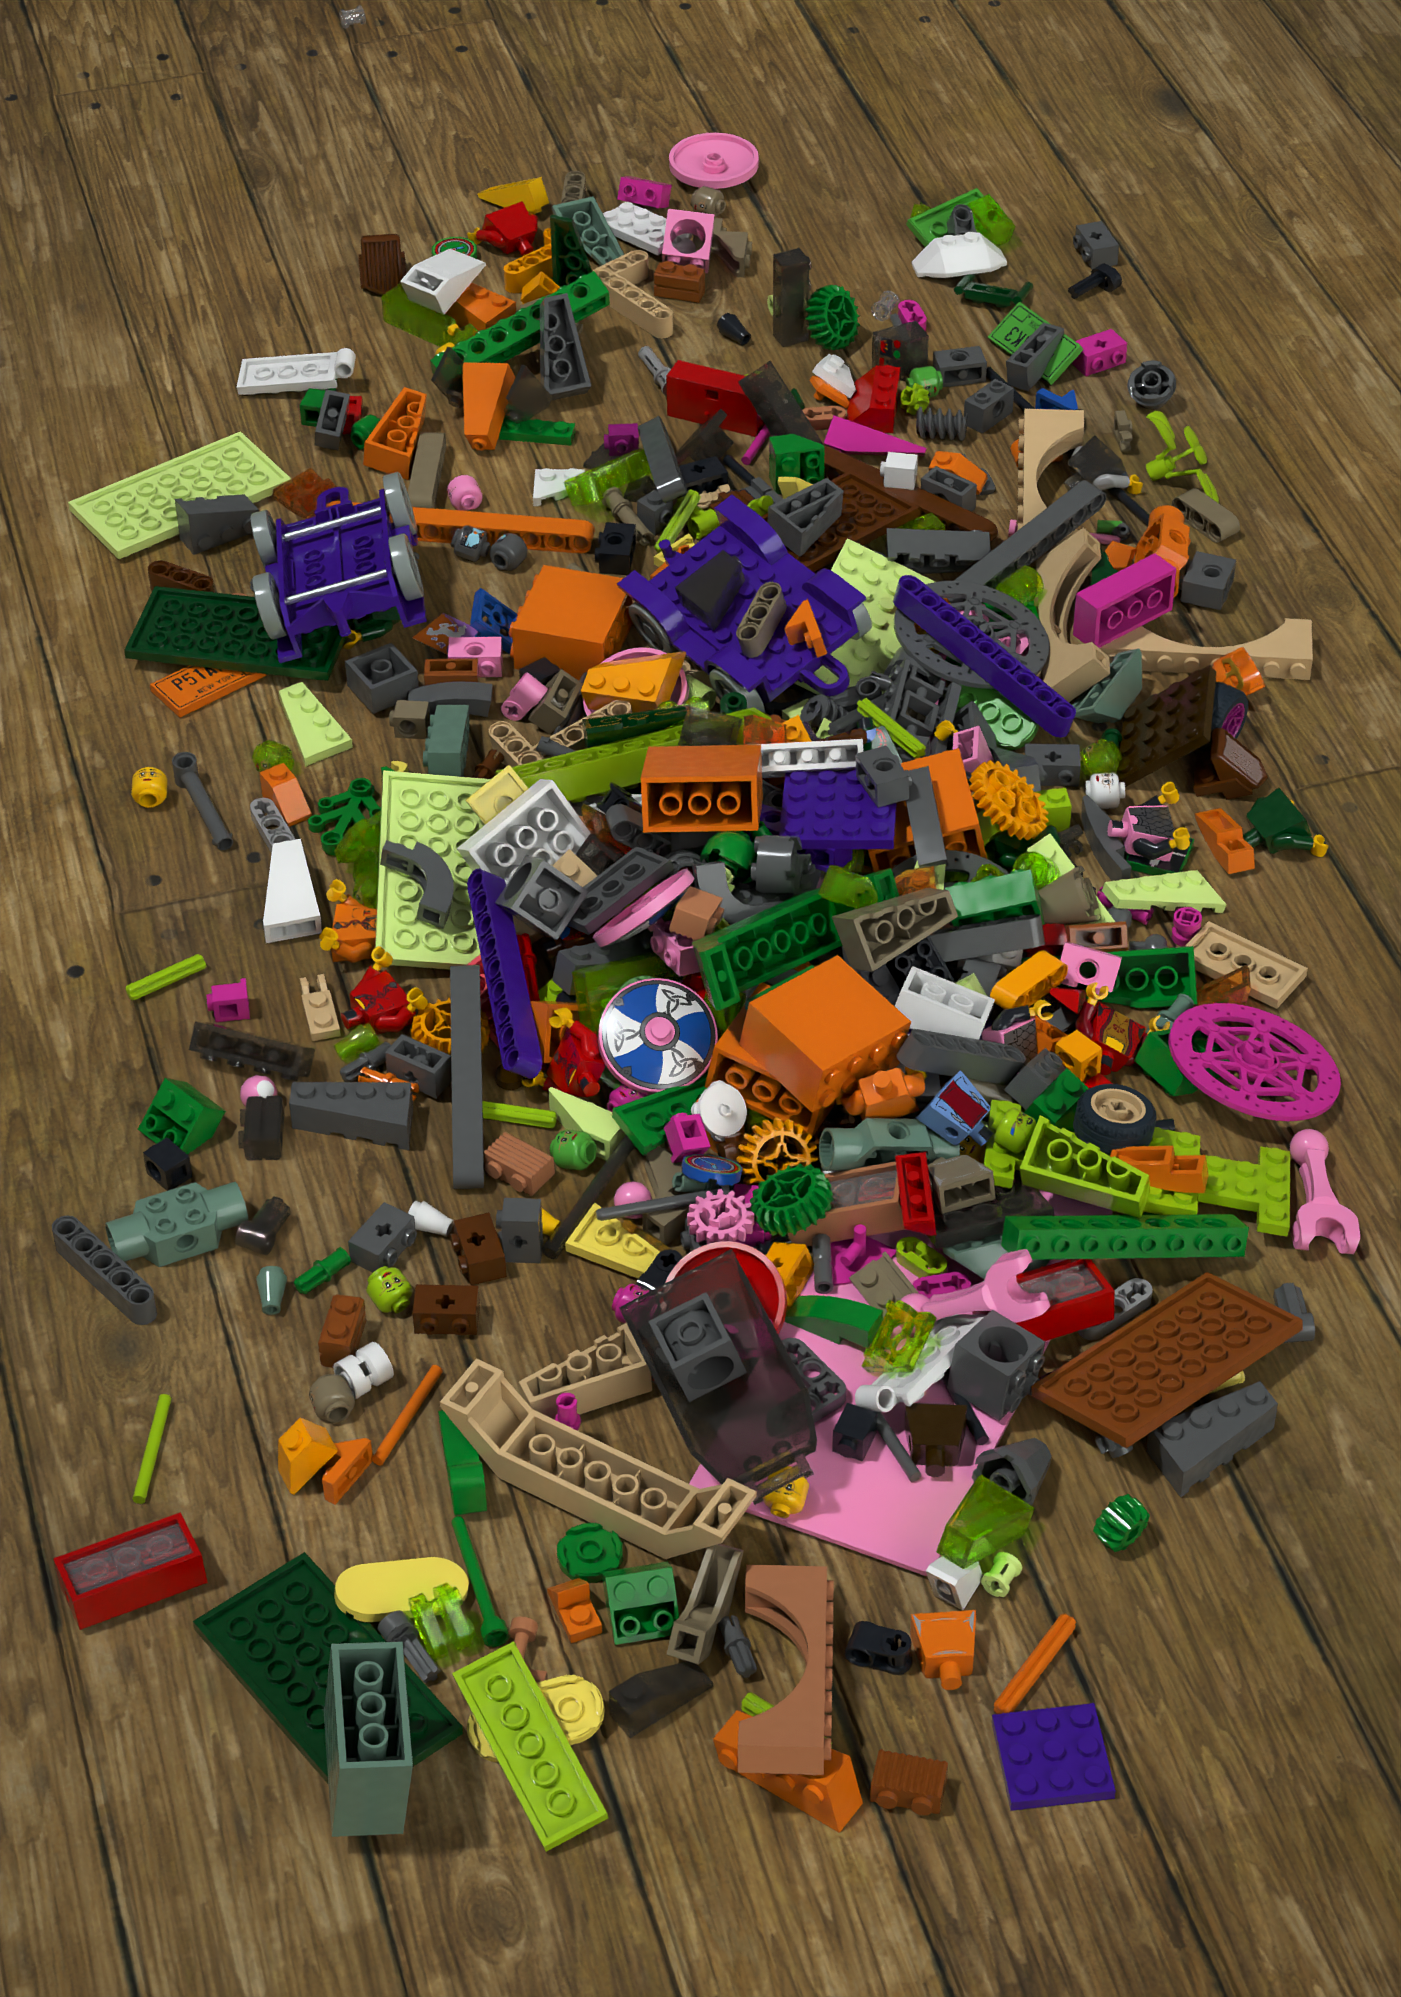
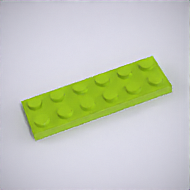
[452,1641,609,1852]

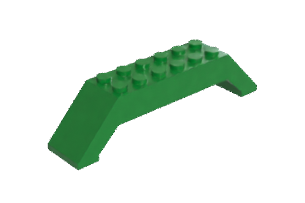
[692,868,899,1011]

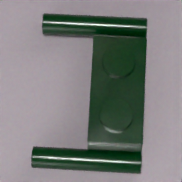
[954,274,1033,308]

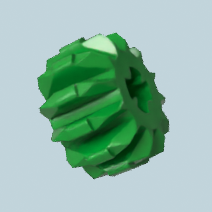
[1093,1494,1150,1552]

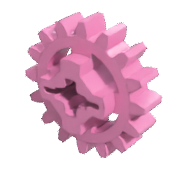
[687,1189,754,1244]

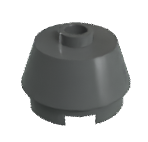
[1127,360,1176,410]

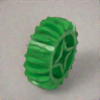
[805,285,860,350]
[750,1163,834,1237]

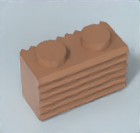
[669,886,725,941]
[484,1132,555,1196]

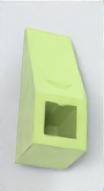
[549,1087,629,1162]

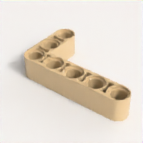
[593,250,673,339]
[489,700,632,767]

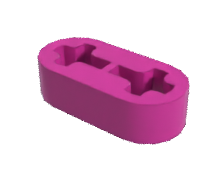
[898,300,927,334]
[913,1272,971,1299]

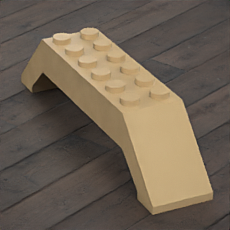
[440,1358,757,1559]

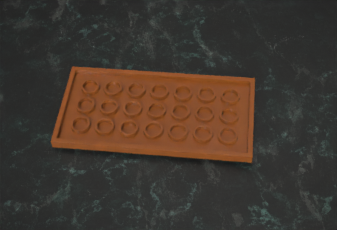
[1031,1272,1303,1449]

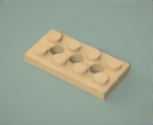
[1185,921,1308,1009]

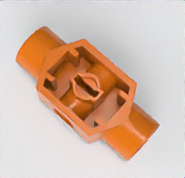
[1134,505,1191,599]

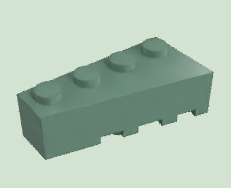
[423,705,470,777]

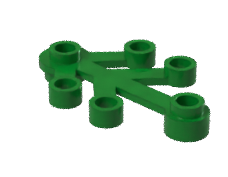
[308,778,381,856]

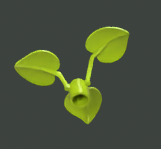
[1146,411,1219,503]

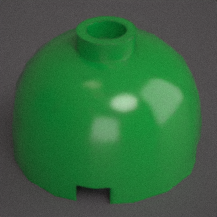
[700,831,757,884]

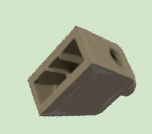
[928,1155,996,1214]

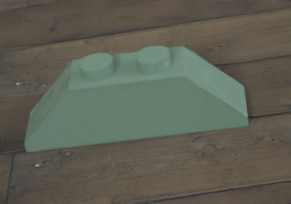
[1072,648,1142,724]
[942,1231,1050,1279]

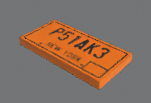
[150,665,267,718]

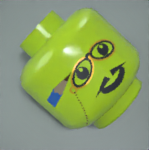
[991,1108,1036,1153]

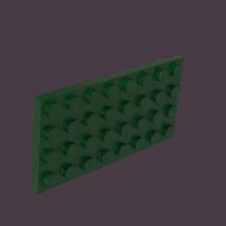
[124,586,354,681]
[193,1552,463,1784]

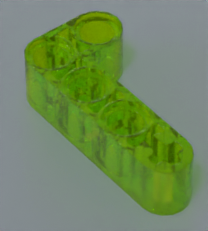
[381,283,457,347]
[563,448,651,506]

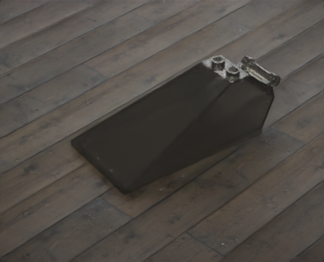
[619,1249,817,1505]

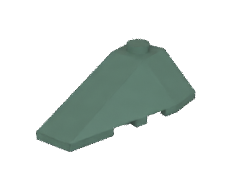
[551,196,624,266]

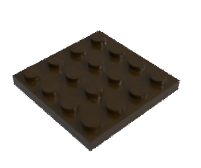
[1116,665,1217,787]

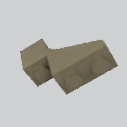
[693,218,752,278]
[642,1146,693,1247]
[666,1544,744,1664]

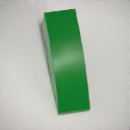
[784,1295,883,1348]

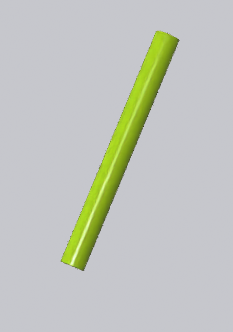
[132,1394,172,1504]

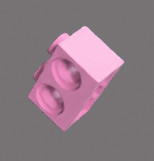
[650,920,700,976]

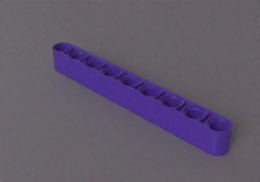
[893,575,1076,737]
[467,868,542,1079]

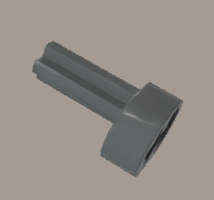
[378,1610,441,1683]

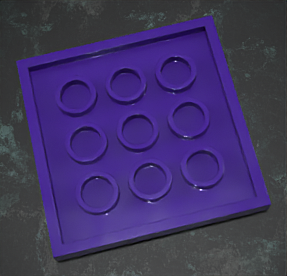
[779,770,897,849]

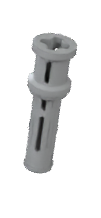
[638,346,671,397]

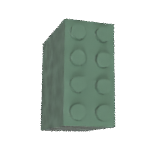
[324,1642,413,1837]

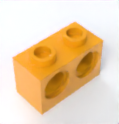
[1055,1030,1102,1082]

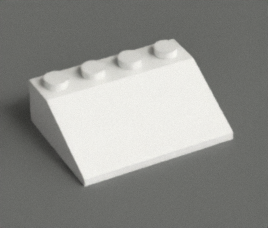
[457,779,600,885]

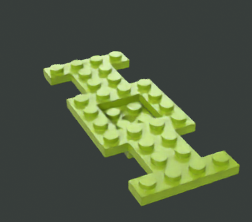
[983,1099,1290,1237]

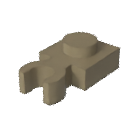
[1113,410,1132,452]

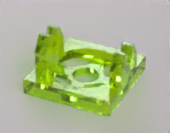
[861,1300,937,1372]

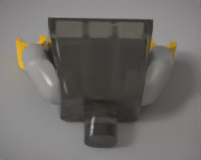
[1063,436,1143,494]

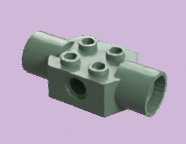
[819,1118,960,1171]
[105,1182,248,1267]

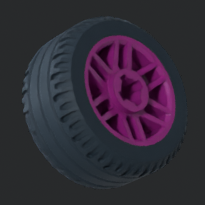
[1197,682,1248,752]

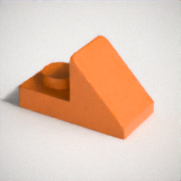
[785,599,827,658]
[322,1438,373,1505]
[547,1578,602,1643]

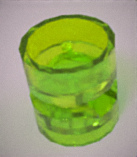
[995,566,1044,606]
[1013,852,1060,890]

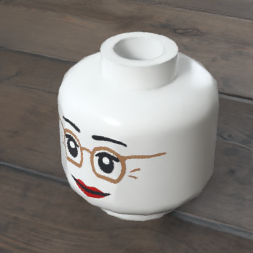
[1086,773,1125,809]

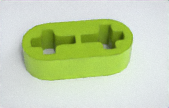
[896,1236,947,1278]

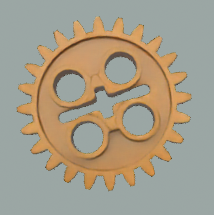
[969,760,1049,841]

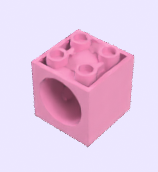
[662,209,714,273]

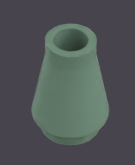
[256,1266,287,1315]

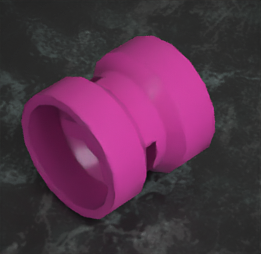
[1171,907,1202,946]

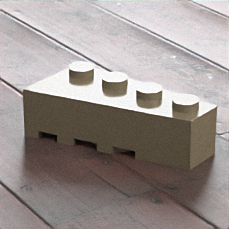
[832,888,958,972]

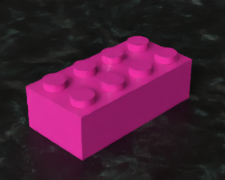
[1073,553,1176,648]

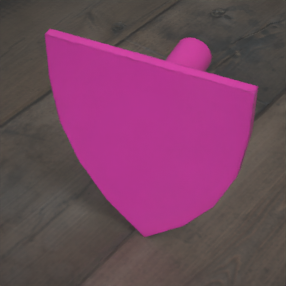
[831,1224,896,1286]

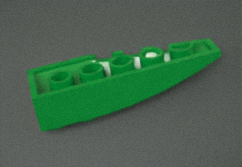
[1021,946,1197,1008]

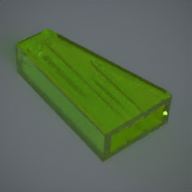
[572,951,682,1031]
[936,1475,1035,1569]

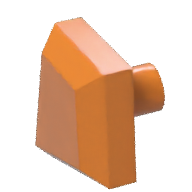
[809,376,849,409]
[1105,541,1137,572]

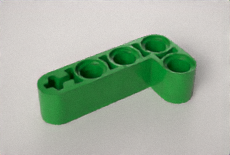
[438,1410,487,1516]

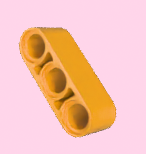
[990,950,1068,1010]

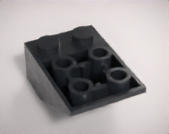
[856,936,955,1006]

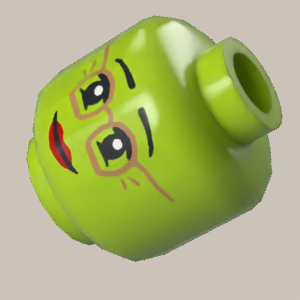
[366,1266,413,1313]

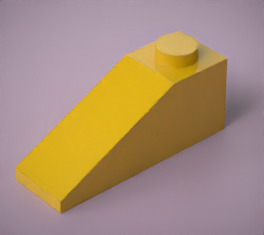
[477,177,549,214]

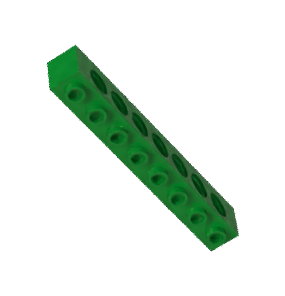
[430,271,610,393]
[1001,1214,1249,1259]

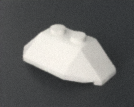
[912,232,1007,278]

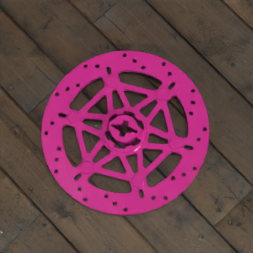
[1168,1003,1341,1121]

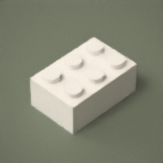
[895,966,995,1040]

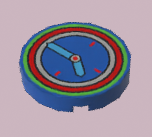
[681,1154,743,1186]

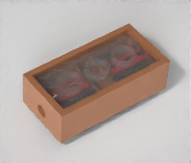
[787,1161,905,1246]

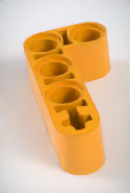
[504,228,553,293]

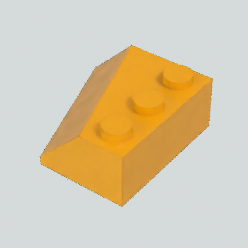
[581,651,686,713]

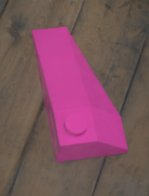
[824,415,927,456]

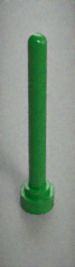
[451,1516,510,1647]

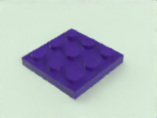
[991,1703,1116,1811]

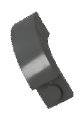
[380,840,454,929]
[692,861,784,925]

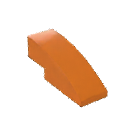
[1195,808,1255,874]
[1110,1146,1209,1193]

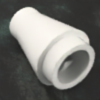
[408,1201,454,1237]

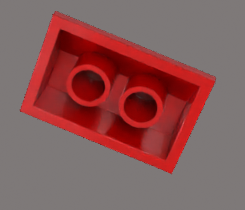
[846,365,900,433]

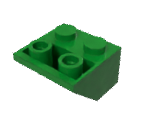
[769,434,825,494]
[138,1078,226,1155]
[601,1562,679,1645]

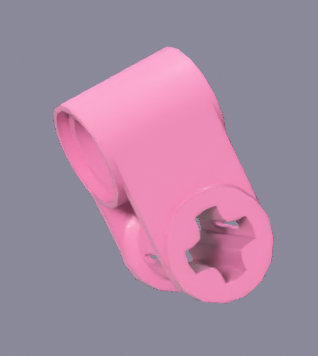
[501,672,548,721]

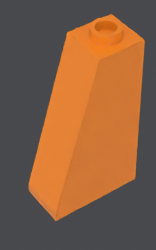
[463,362,516,451]

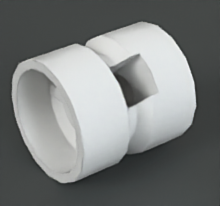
[333,1342,394,1399]

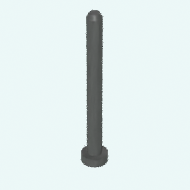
[596,1185,730,1221]

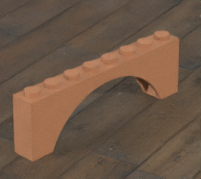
[738,1564,834,1775]

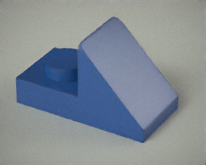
[1035,388,1078,410]

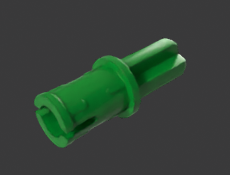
[294,1247,351,1294]

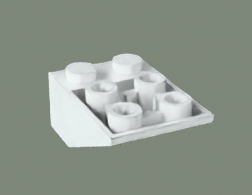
[400,249,486,315]

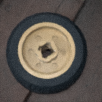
[1073,1084,1157,1156]

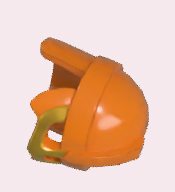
[1212,647,1265,696]

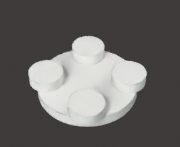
[691,1080,747,1142]

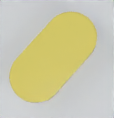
[334,1557,469,1622]
[467,1675,605,1763]

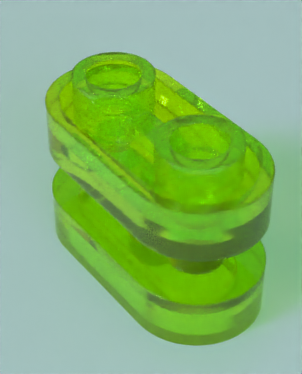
[408,1582,476,1662]

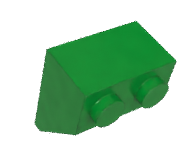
[1024,1068,1089,1132]

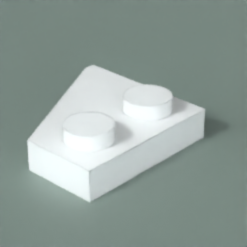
[812,354,856,398]
[533,468,585,506]

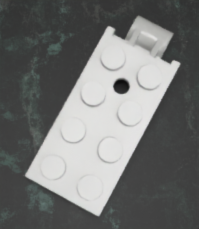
[603,202,696,255]
[236,348,356,395]
[855,1314,986,1412]

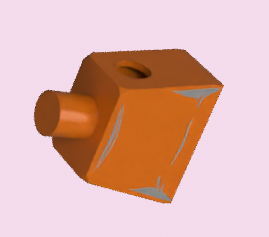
[910,1610,976,1690]

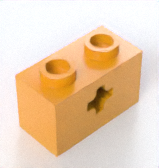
[765,1242,814,1310]

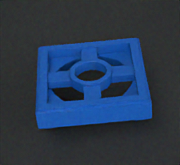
[470,588,517,654]

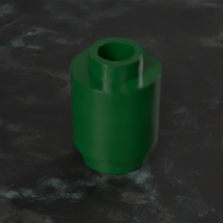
[720,692,747,715]

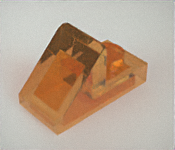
[743,715,787,745]
[1197,965,1251,1006]

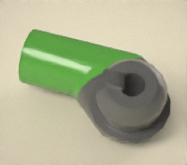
[1097,520,1131,541]

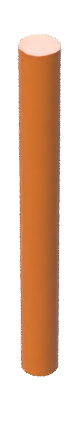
[372,1365,443,1466]

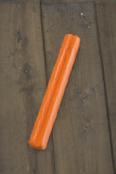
[994,1613,1076,1714]

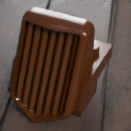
[358,234,406,296]
[1193,728,1268,800]

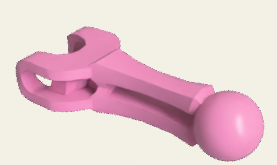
[1290,1129,1360,1254]
[895,1249,1051,1334]

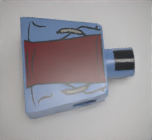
[916,1071,994,1146]

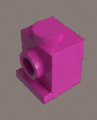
[206,978,250,1023]
[664,1113,711,1163]

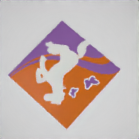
[412,613,478,655]

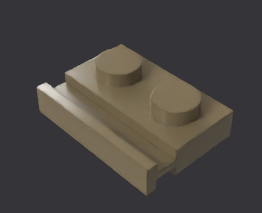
[849,1251,919,1325]

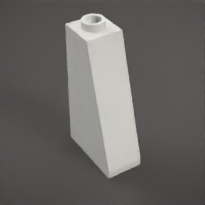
[263,839,322,943]

